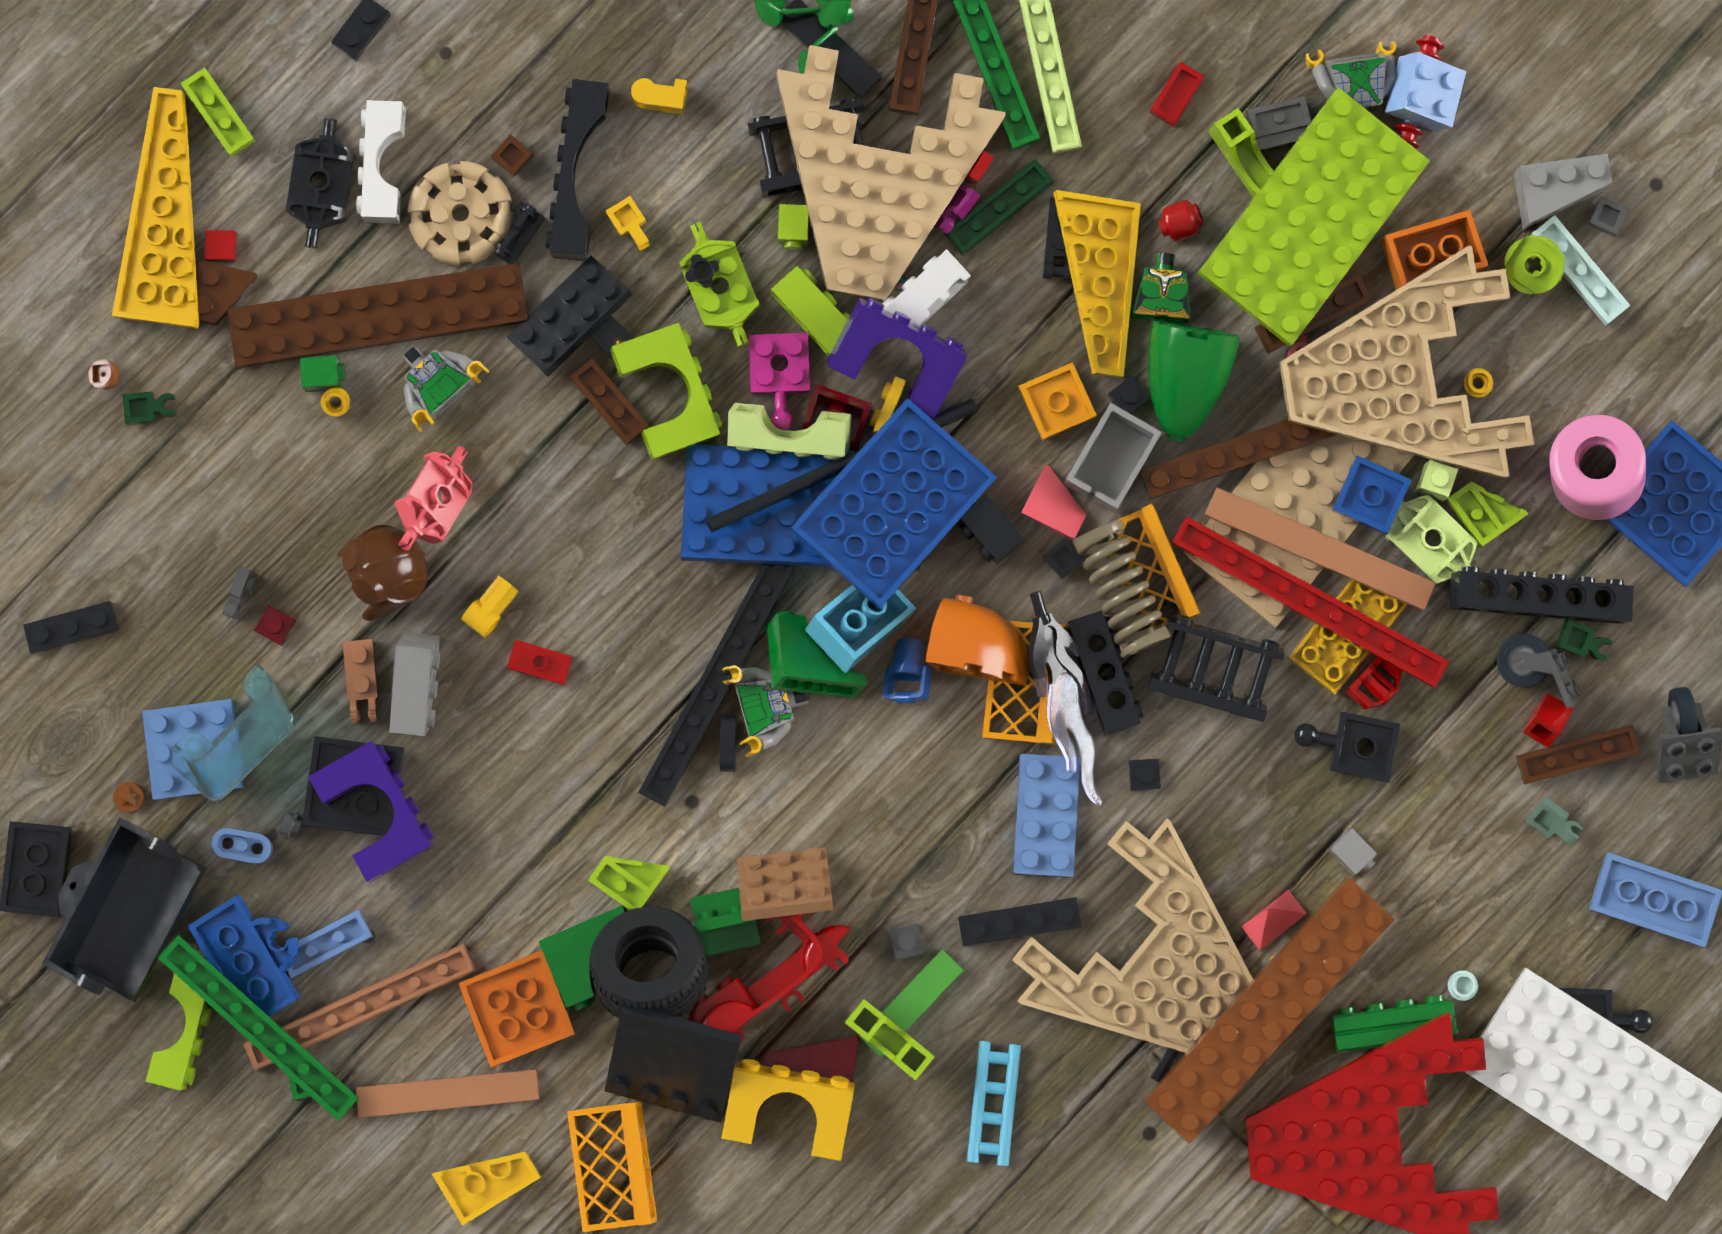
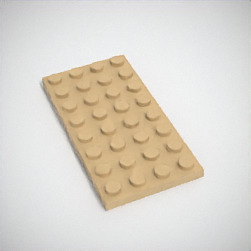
[1182,435,1414,628]

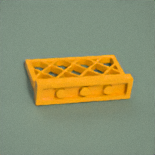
[1095,504,1201,632]
[982,621,1068,746]
[567,1101,657,1232]

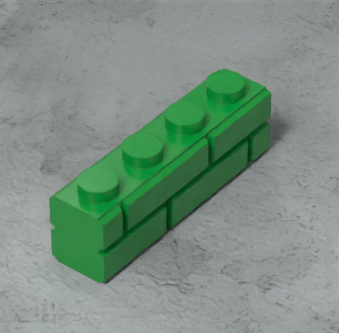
[1329,995,1458,1052]

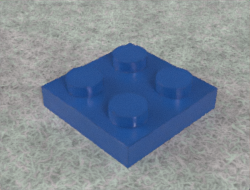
[1332,455,1411,535]

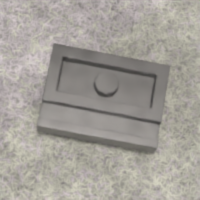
[1246,96,1311,152]

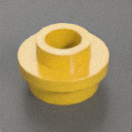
[1463,368,1493,398]
[320,387,351,417]

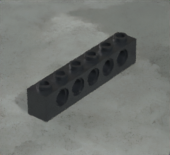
[1449,566,1634,624]

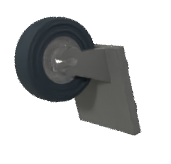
[1497,634,1582,708]
[1657,687,1721,783]

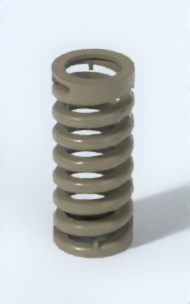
[1072,520,1172,658]

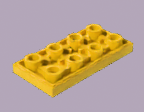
[1288,580,1407,695]

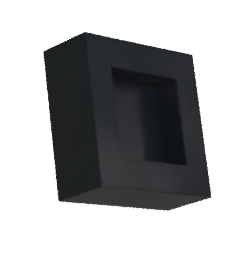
[1108,375,1150,414]
[1042,537,1085,580]
[1128,758,1161,791]

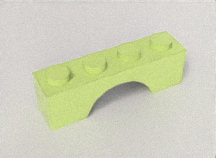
[727,403,851,460]

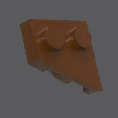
[196,260,258,326]

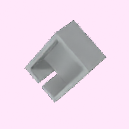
[1064,403,1162,513]

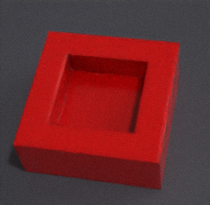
[964,151,994,185]
[204,230,237,262]

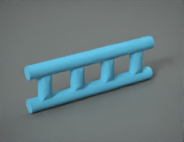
[967,1041,1021,1166]

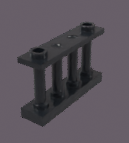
[748,98,864,198]
[1148,614,1285,722]

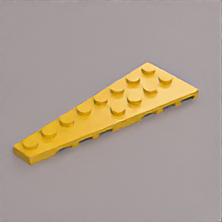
[112,87,199,329]

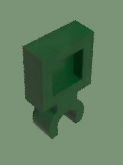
[122,391,177,426]
[1555,619,1612,660]

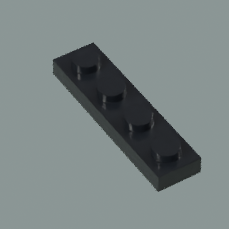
[958,897,1082,946]

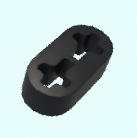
[720,715,736,772]

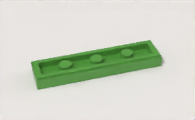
[859,949,964,1057]

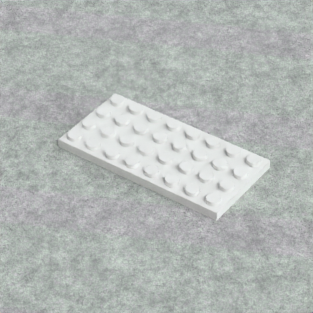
[1465,967,1722,1201]

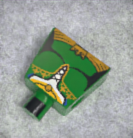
[1131,253,1190,324]

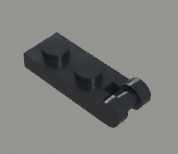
[1043,197,1072,281]

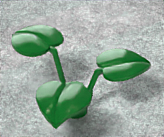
[754,0,854,74]

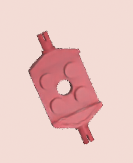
[395,446,472,551]

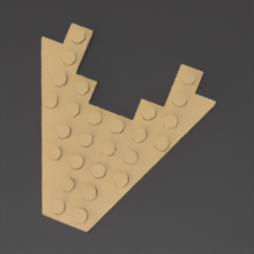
[776,45,1006,301]
[1279,246,1534,478]
[1012,818,1253,1053]

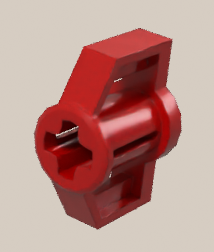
[1345,657,1401,710]

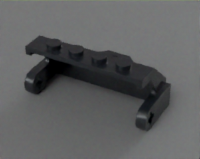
[42,817,207,1002]

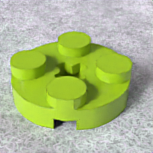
[1505,235,1566,294]

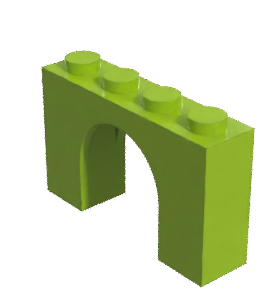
[610,323,723,461]

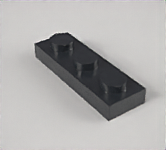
[23,601,119,654]

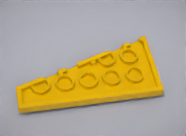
[1053,190,1141,378]

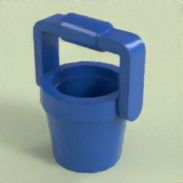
[883,638,931,704]

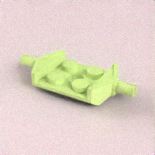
[1385,494,1482,585]

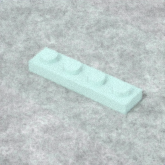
[1531,215,1631,326]

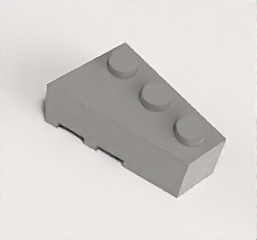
[1514,154,1612,231]

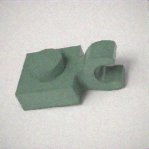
[1525,796,1583,846]

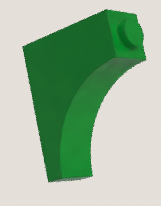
[767,611,867,699]
[538,906,626,1011]

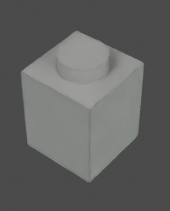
[1327,828,1377,876]

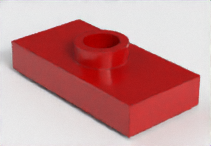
[507,640,573,686]

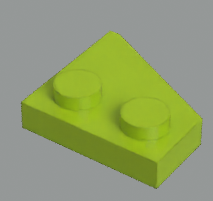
[1446,481,1528,548]
[588,856,671,910]

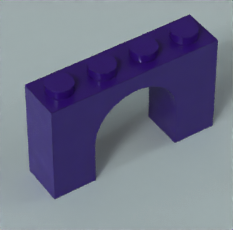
[827,298,967,418]
[308,741,434,883]

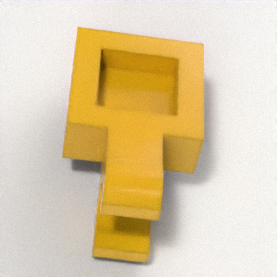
[605,196,650,252]

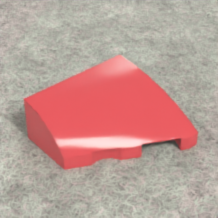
[1021,465,1087,541]

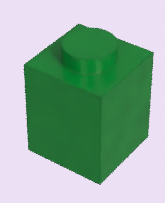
[300,355,346,392]

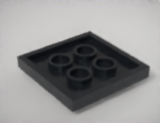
[302,736,405,836]

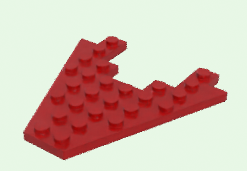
[1245,1012,1499,1234]

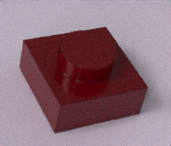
[254,605,296,646]

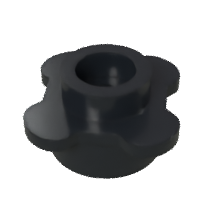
[685,254,719,288]

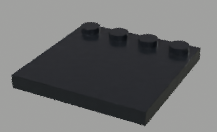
[604,1003,742,1123]

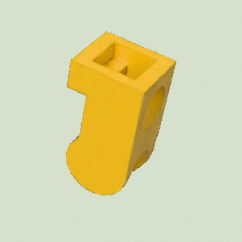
[631,78,688,115]

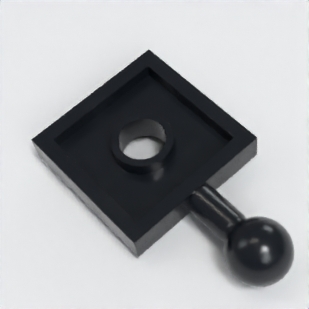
[1294,712,1401,783]
[1559,988,1653,1033]

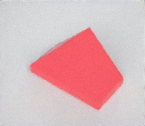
[1241,890,1307,951]

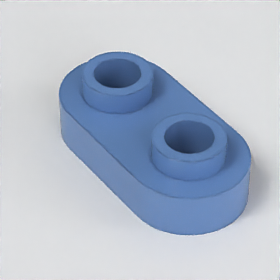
[212,828,273,864]

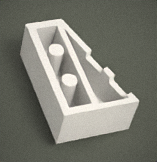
[882,249,971,343]

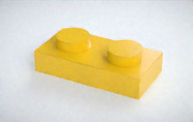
[870,376,906,435]

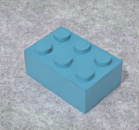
[805,585,917,674]

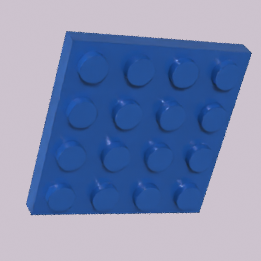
[1605,420,1722,587]

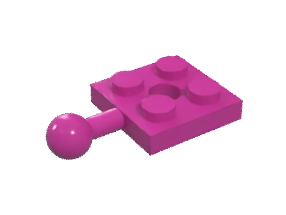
[749,333,810,430]

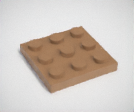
[737,848,833,921]

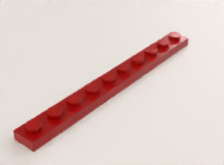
[1171,516,1450,688]

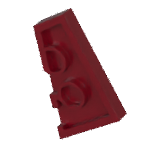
[763,1035,859,1082]

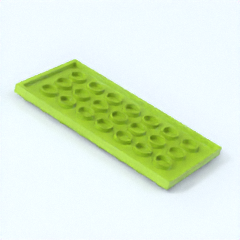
[1197,87,1430,347]

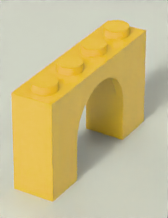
[722,1059,855,1161]

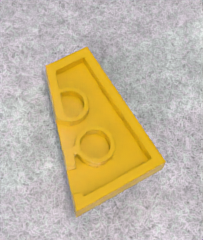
[431,1151,541,1226]

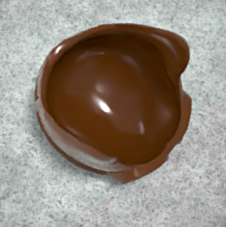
[338,525,427,621]

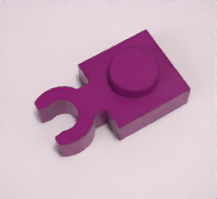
[934,183,980,234]

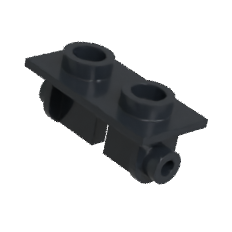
[494,202,545,264]

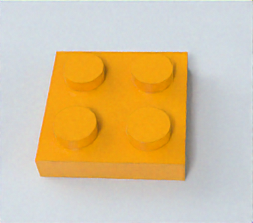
[1018,362,1097,441]

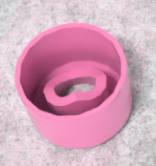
[1549,415,1646,520]

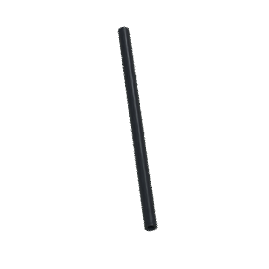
[706,398,978,533]

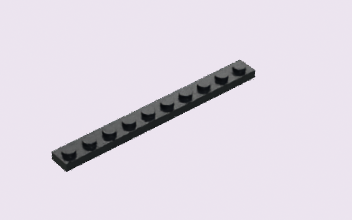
[638,564,797,807]

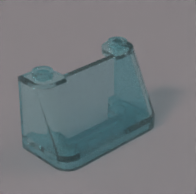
[171,664,294,801]

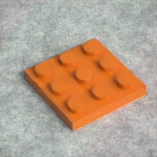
[458,950,576,1068]

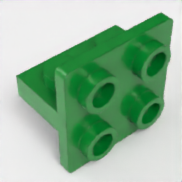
[691,888,761,956]

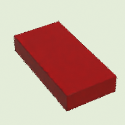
[1149,62,1205,127]

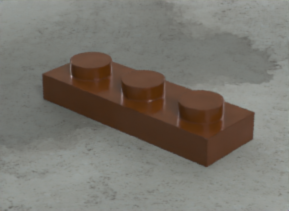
[570,358,649,446]

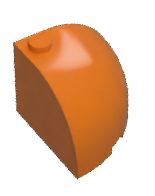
[925,595,1029,686]

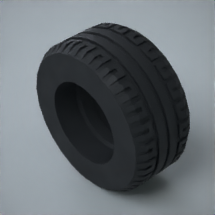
[589,906,708,1019]

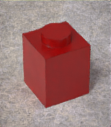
[1523,693,1573,748]

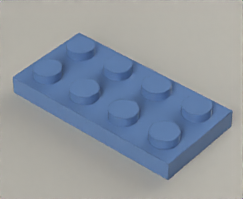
[1013,754,1080,877]
[1588,852,1722,948]

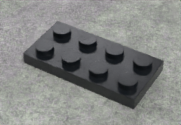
[507,255,632,377]

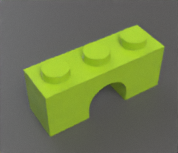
[845,998,935,1080]

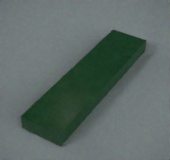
[944,159,1054,256]

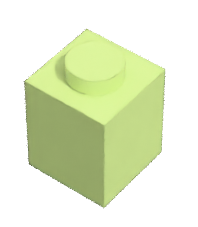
[1415,460,1458,502]

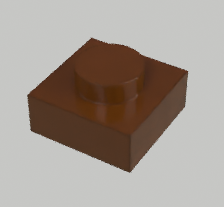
[491,134,533,177]

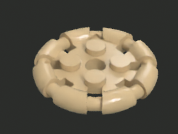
[407,161,514,266]

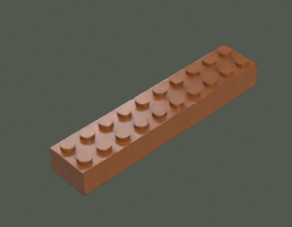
[1142,878,1395,1143]

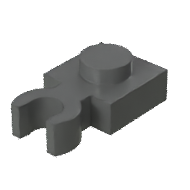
[222,566,257,620]

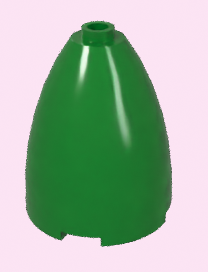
[1148,321,1239,442]

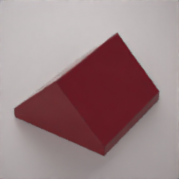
[802,384,872,451]

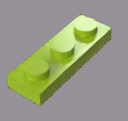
[180,67,255,157]

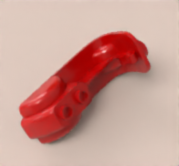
[688,914,851,1041]

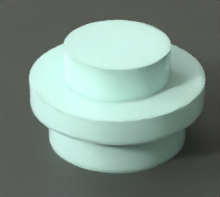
[1447,971,1478,1001]

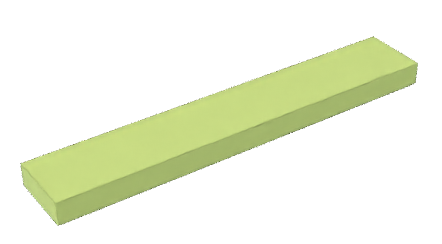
[1019,0,1082,154]

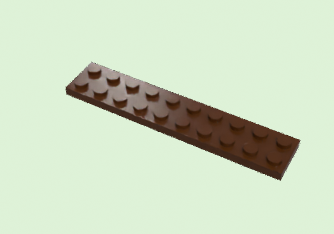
[227,263,528,369]

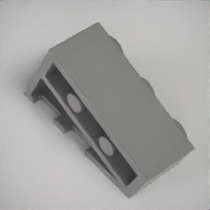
[389,632,440,736]

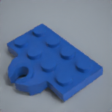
[188,894,300,1017]

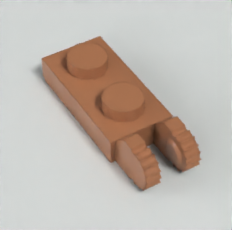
[343,639,379,725]

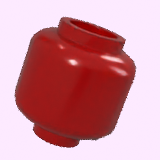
[1158,200,1204,243]

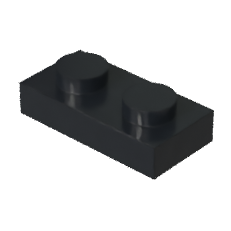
[331,0,391,61]

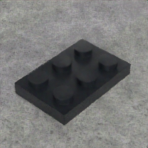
[0,821,72,917]

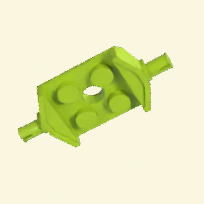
[680,222,760,347]

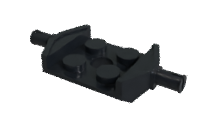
[286,118,356,249]

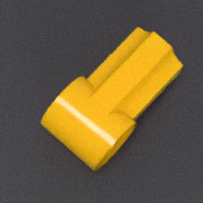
[461,576,519,638]

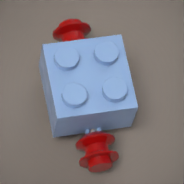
[1385,35,1466,149]

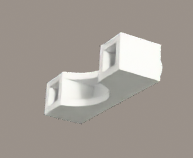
[356,100,406,224]

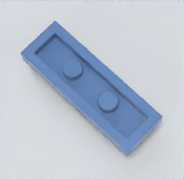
[287,910,373,978]

